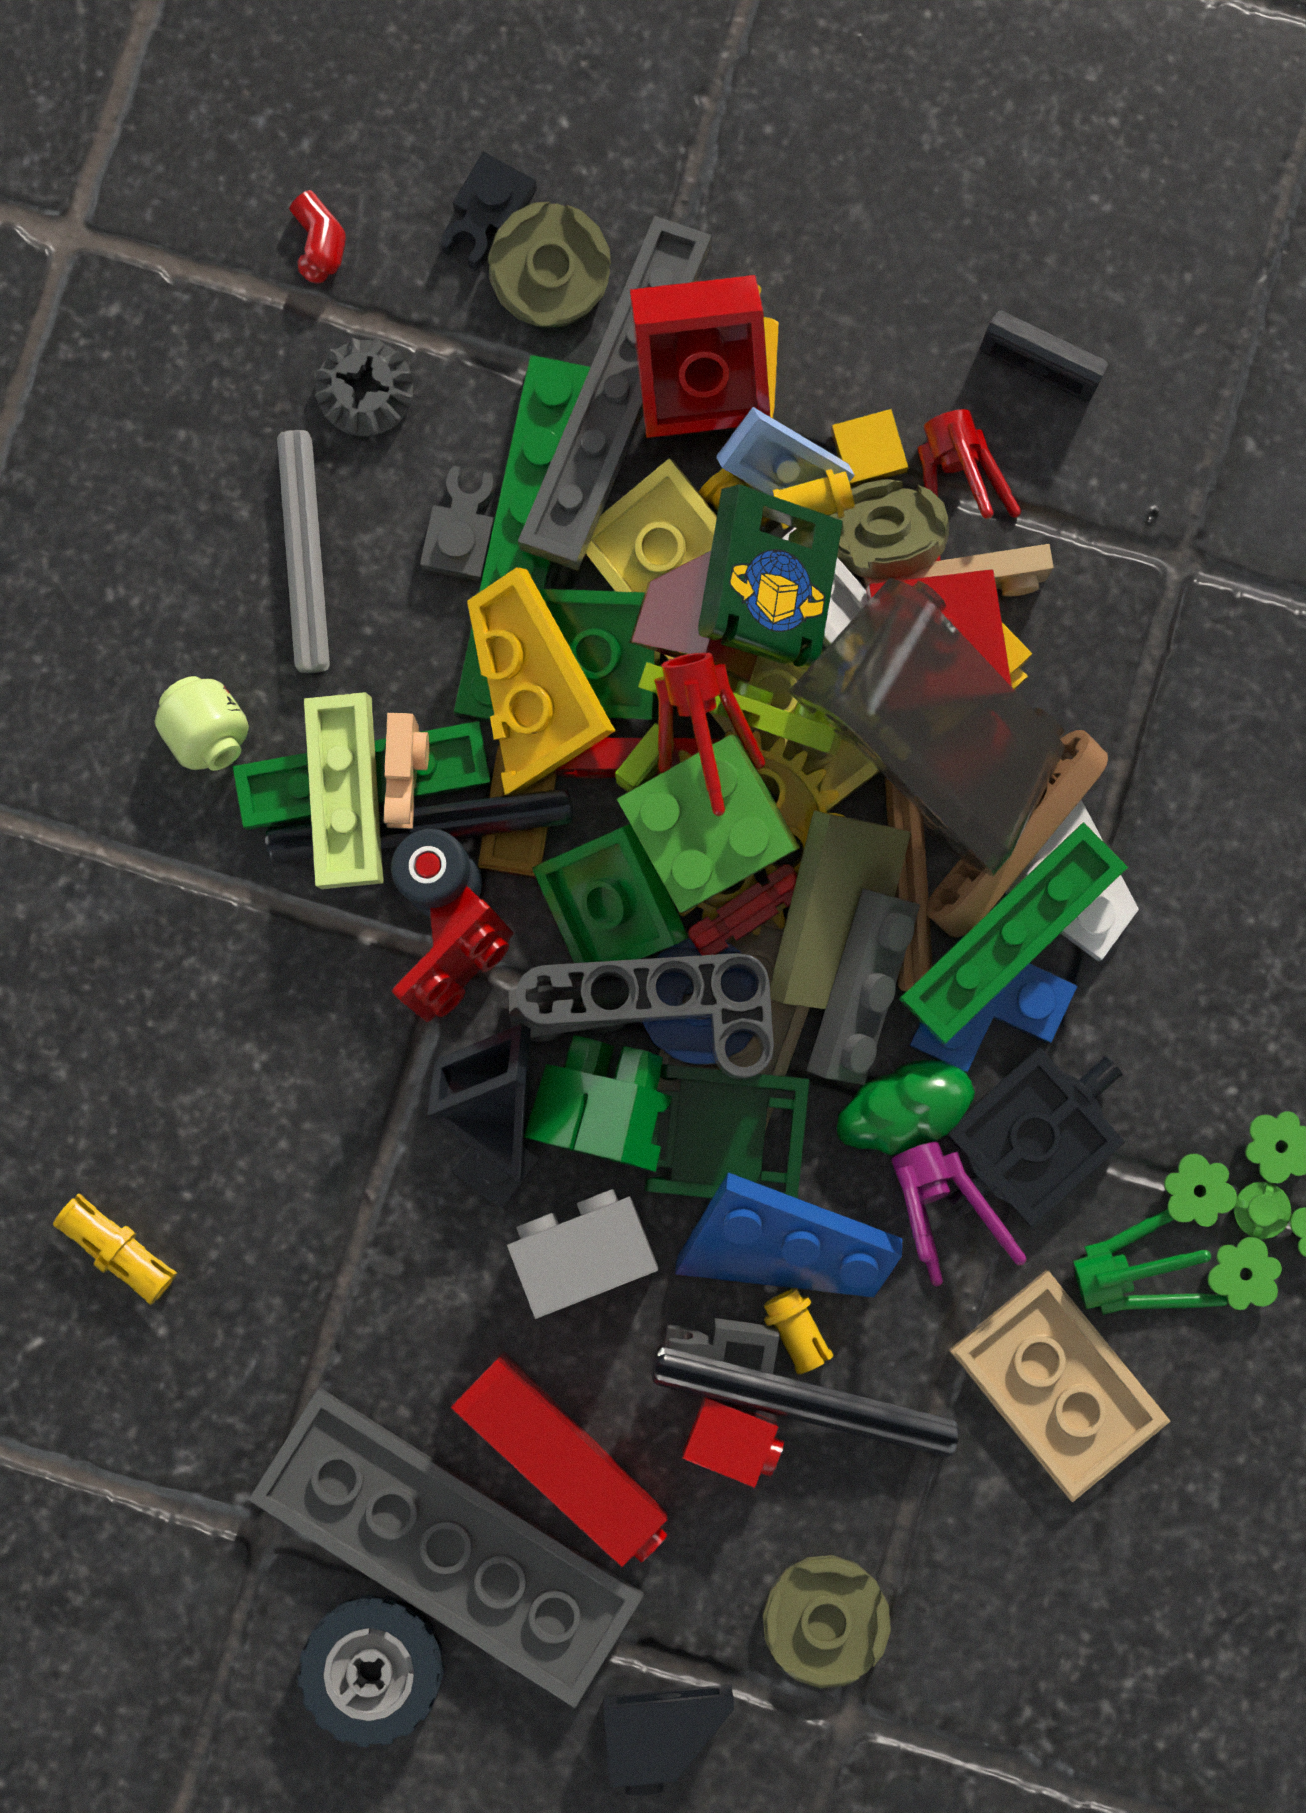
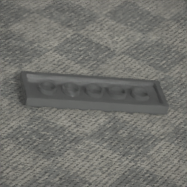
[249,1388,644,1708]

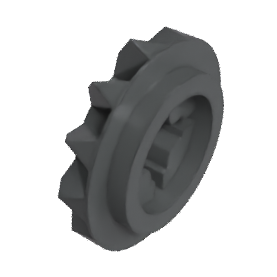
[315,338,414,436]

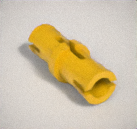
[53,1194,177,1305]

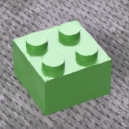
[617,735,800,913]

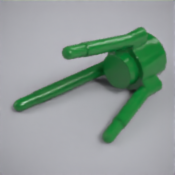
[1073,1209,1228,1315]

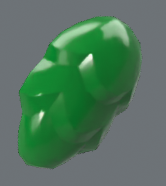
[837,1060,975,1156]

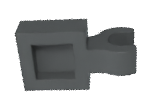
[664,1318,779,1374]

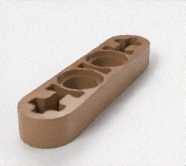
[926,730,1108,938]

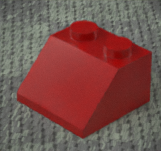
[630,275,771,438]

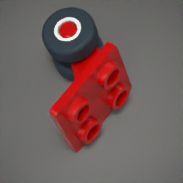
[391,829,514,1022]

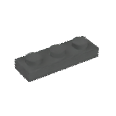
[807,888,920,1085]

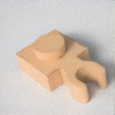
[384,713,429,829]

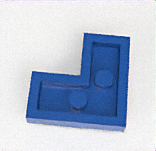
[908,935,1077,1073]

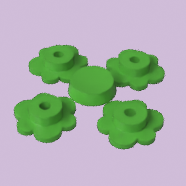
[1164,1111,1306,1310]

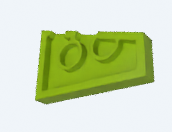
[638,662,845,755]

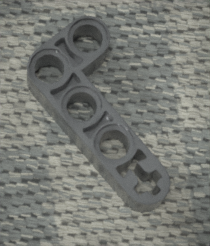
[516,953,774,1080]

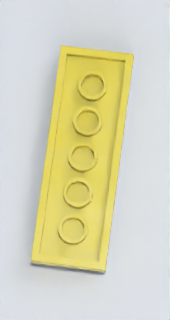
[585,458,903,813]

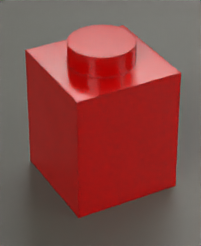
[682,1397,784,1488]

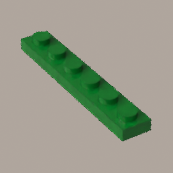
[454,355,590,723]

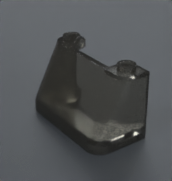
[788,578,1066,877]

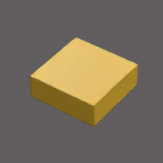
[831,409,908,488]

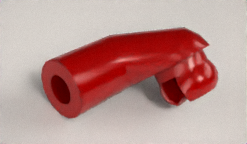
[289,190,346,284]

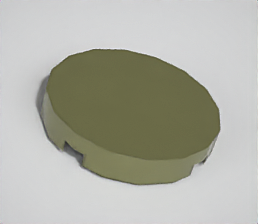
[488,202,611,328]
[828,479,949,580]
[762,1555,891,1688]

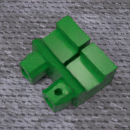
[524,1035,672,1172]

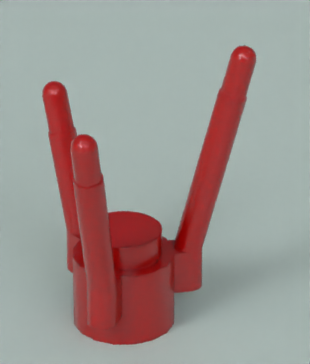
[917,409,1021,561]
[654,652,765,816]

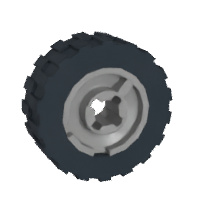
[297,1594,444,1748]

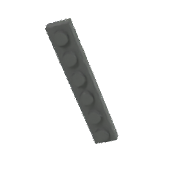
[518,216,712,570]

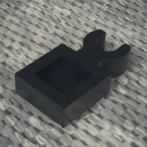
[441,151,537,271]

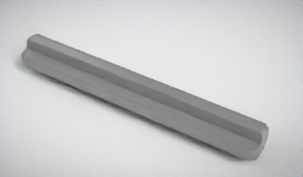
[277,430,330,673]

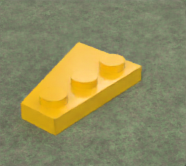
[467,567,615,796]

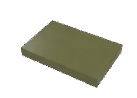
[770,810,911,1009]

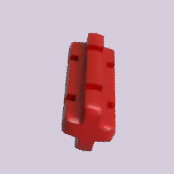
[688,864,798,955]

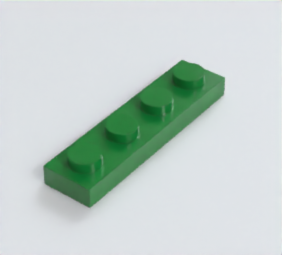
[233,721,491,830]
[899,822,1128,1045]

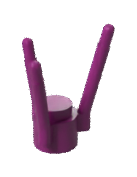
[891,1142,1026,1287]

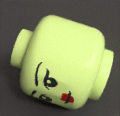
[155,676,249,771]

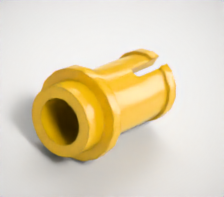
[772,469,855,530]
[763,1288,834,1374]

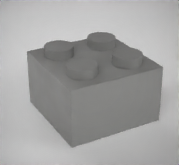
[507,1189,658,1319]

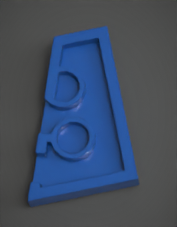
[675,1173,902,1297]

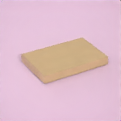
[949,1270,1170,1502]

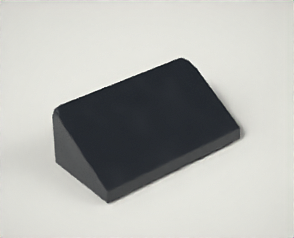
[979,311,1108,402]

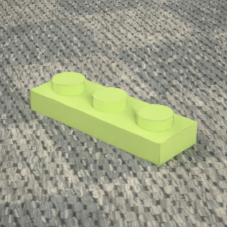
[304,692,384,889]

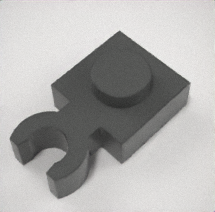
[420,466,495,582]

